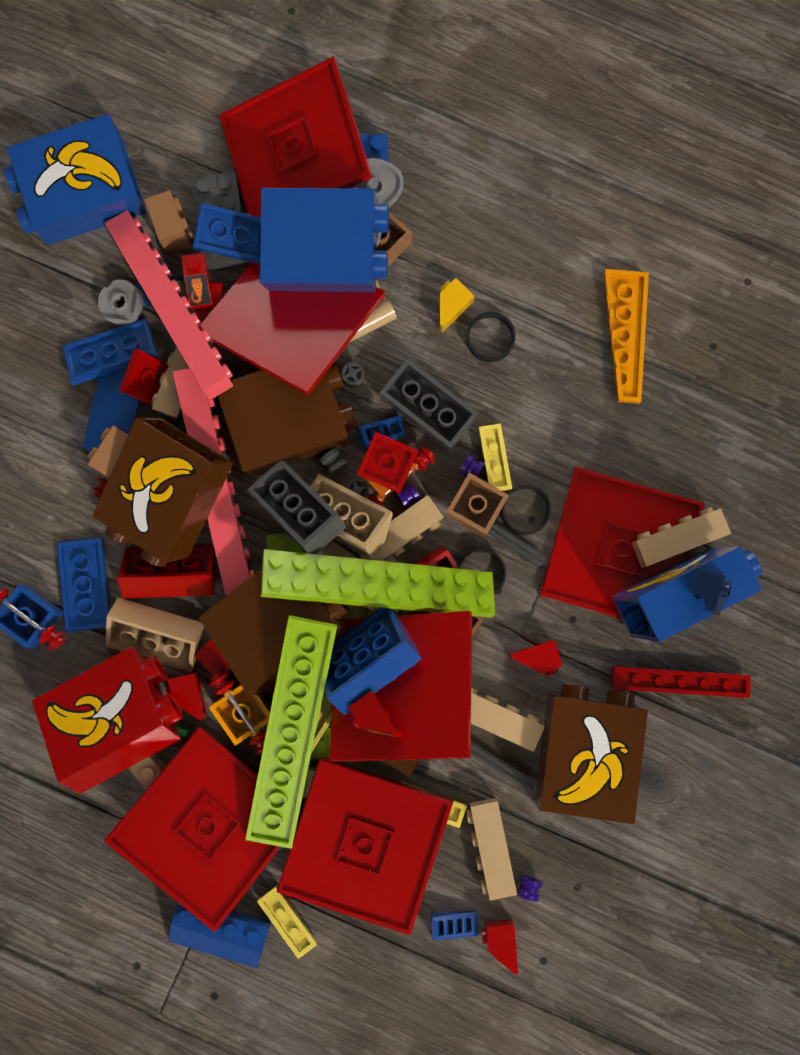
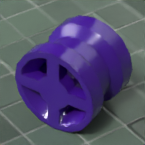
[458,454,485,477]
[395,482,421,510]
[517,875,543,902]

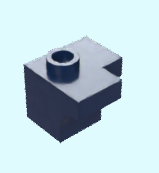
[689,568,732,616]

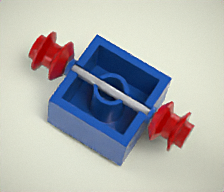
[0,584,65,651]

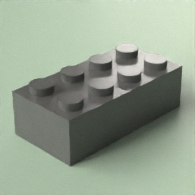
[191,172,250,272]
[380,358,479,453]
[247,460,346,554]

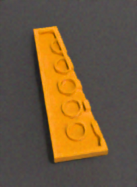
[604,269,649,404]

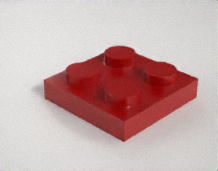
[119,349,169,407]
[357,432,419,494]

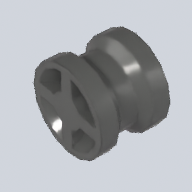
[342,362,364,388]
[319,448,348,475]
[347,479,369,498]

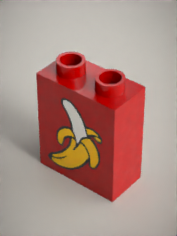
[32,647,183,794]

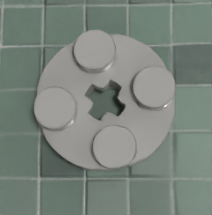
[98,279,143,325]

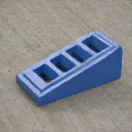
[356,415,407,451]
[431,911,478,940]

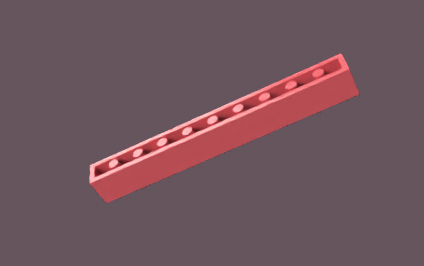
[105,210,233,400]
[173,368,255,595]

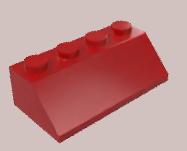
[118,545,216,598]

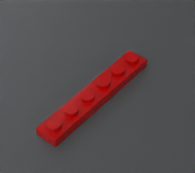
[611,666,751,698]

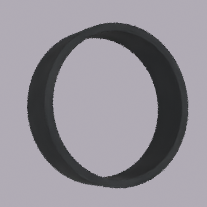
[466,312,516,362]
[501,485,552,535]
[458,548,506,594]

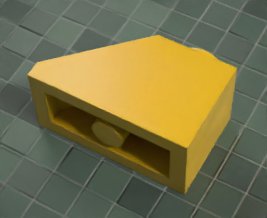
[439,278,475,333]

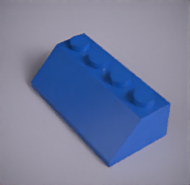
[169,903,271,968]

